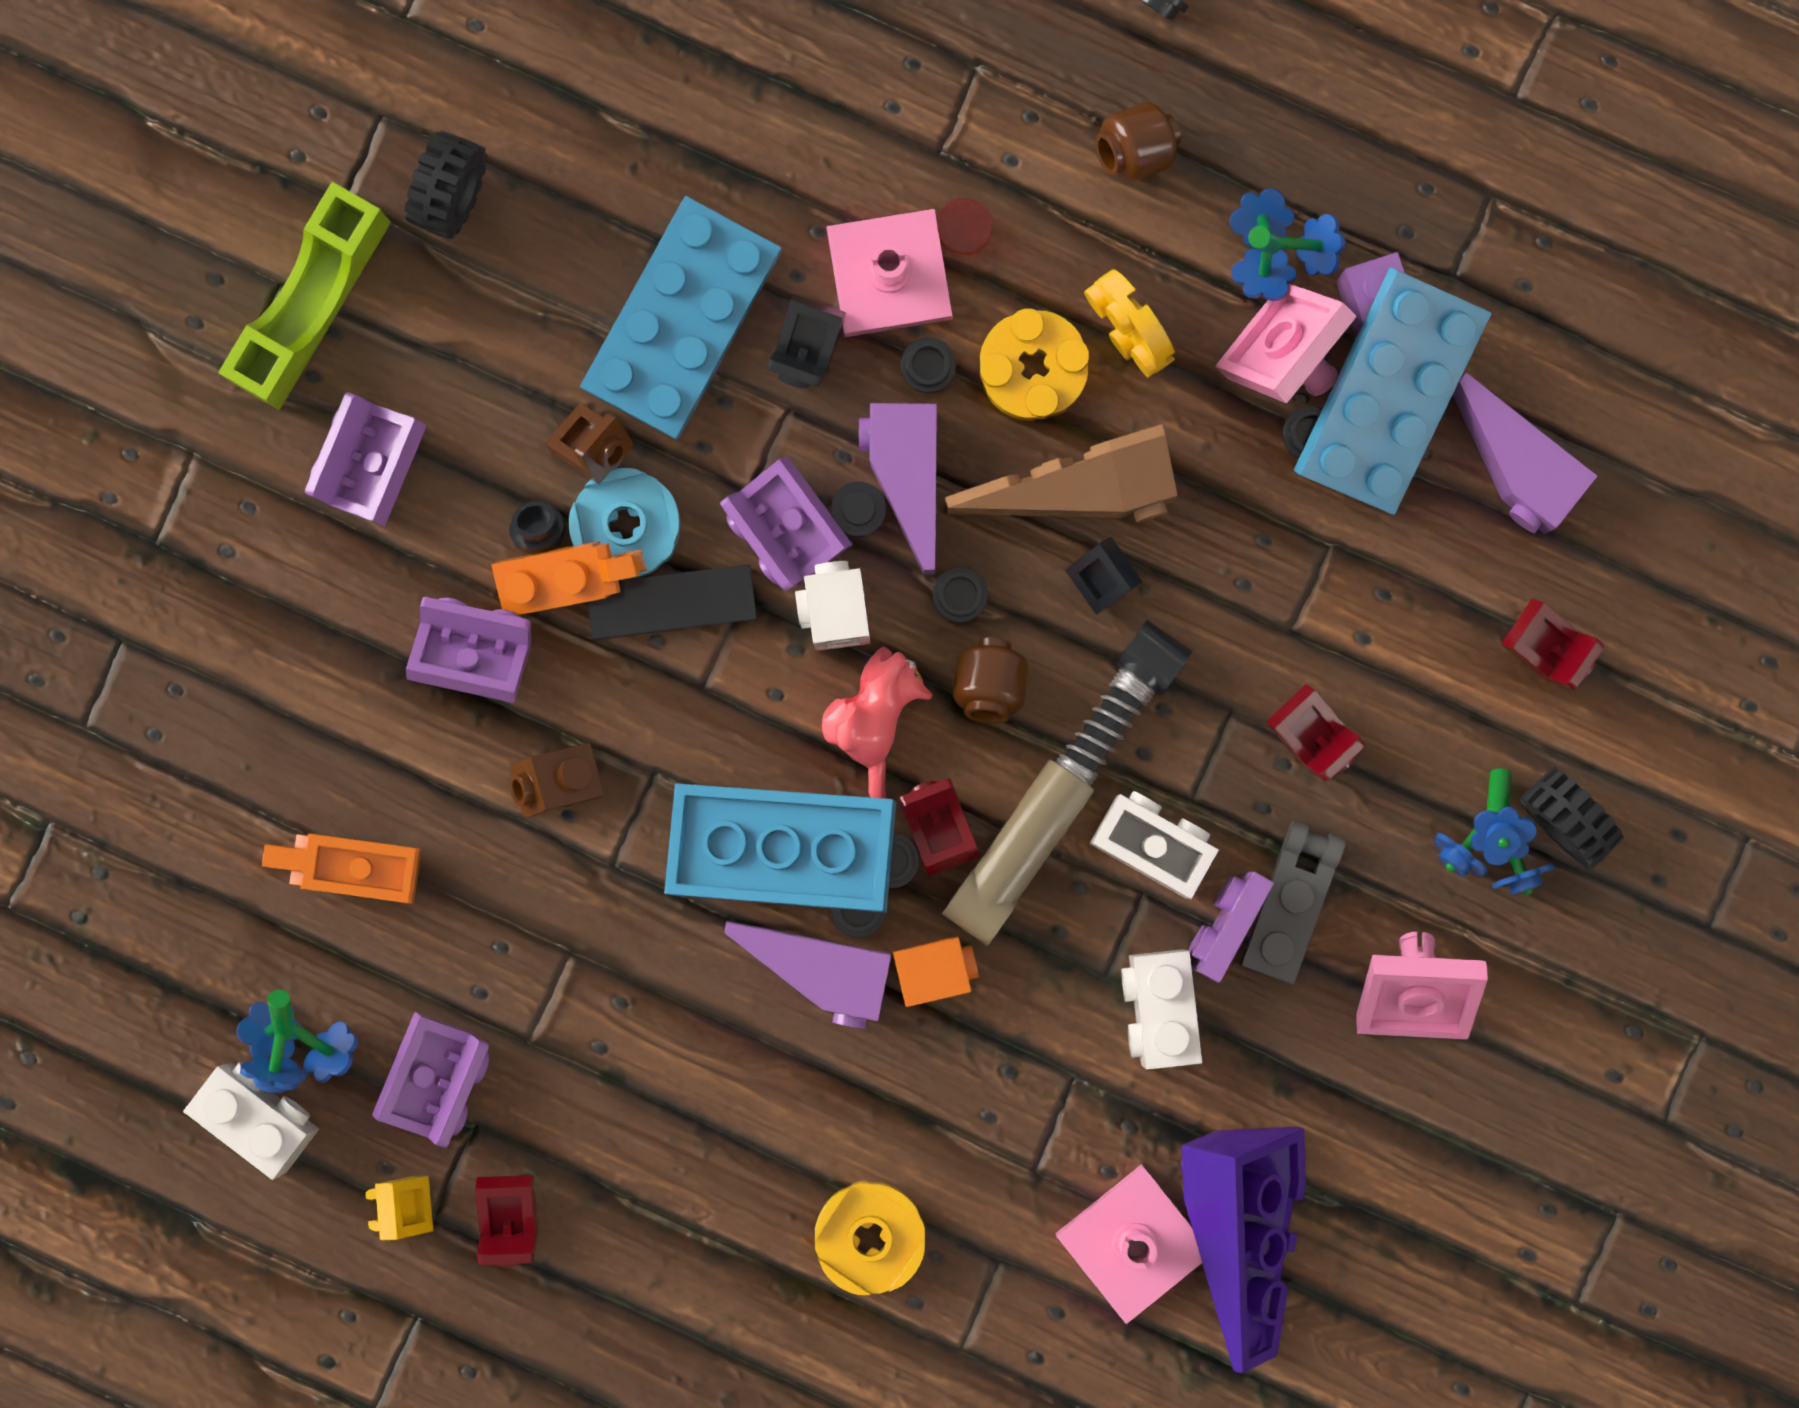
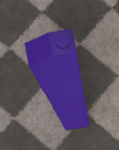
[1181,1126,1306,1374]

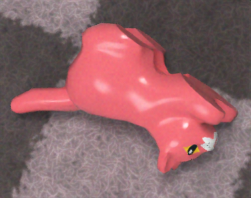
[822,646,933,799]

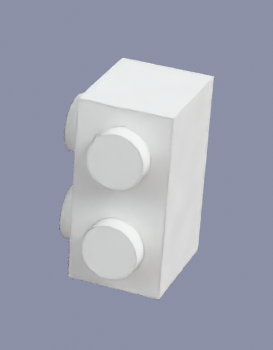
[795,561,871,651]
[1089,791,1219,899]
[1121,949,1202,1069]
[183,1062,319,1180]

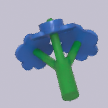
[1229,188,1345,301]
[1433,768,1555,895]
[237,989,358,1093]

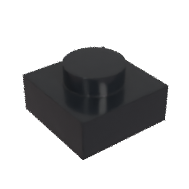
[1065,537,1142,615]

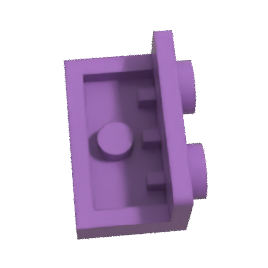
[305,392,427,527]
[720,456,853,591]
[406,597,531,703]
[372,1012,489,1148]

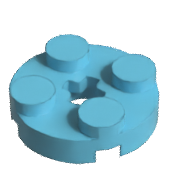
[569,468,681,580]

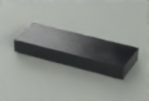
[588,565,758,640]

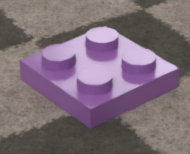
[1188,872,1274,983]

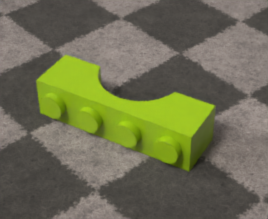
[218,182,391,411]

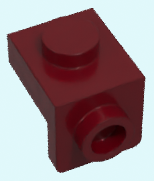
[1501,599,1604,689]
[1266,684,1365,781]
[899,778,980,876]
[475,1175,539,1267]

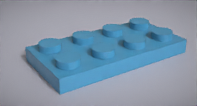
[580,196,782,442]
[1294,267,1492,515]
[664,783,897,913]

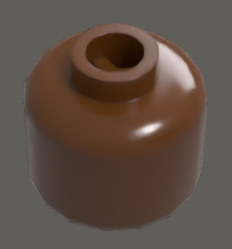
[1095,102,1181,183]
[953,637,1028,724]

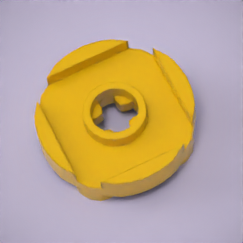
[1084,269,1175,378]
[980,309,1089,421]
[815,1181,925,1295]

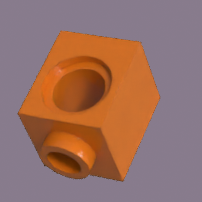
[893,936,979,1007]

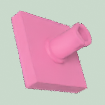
[826,209,952,337]
[1215,284,1356,404]
[1356,931,1488,1040]
[1056,1164,1202,1324]

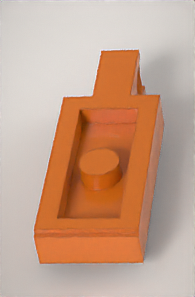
[491,541,647,615]
[262,833,422,904]

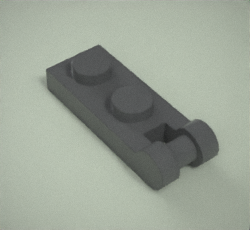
[1239,820,1346,984]

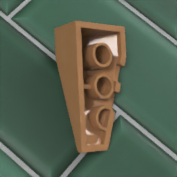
[944,424,1177,523]

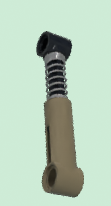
[942,619,1192,946]

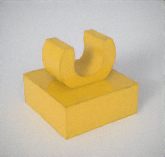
[366,1175,434,1240]

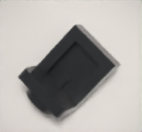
[767,294,846,388]

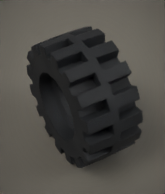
[405,130,487,239]
[1520,767,1624,870]

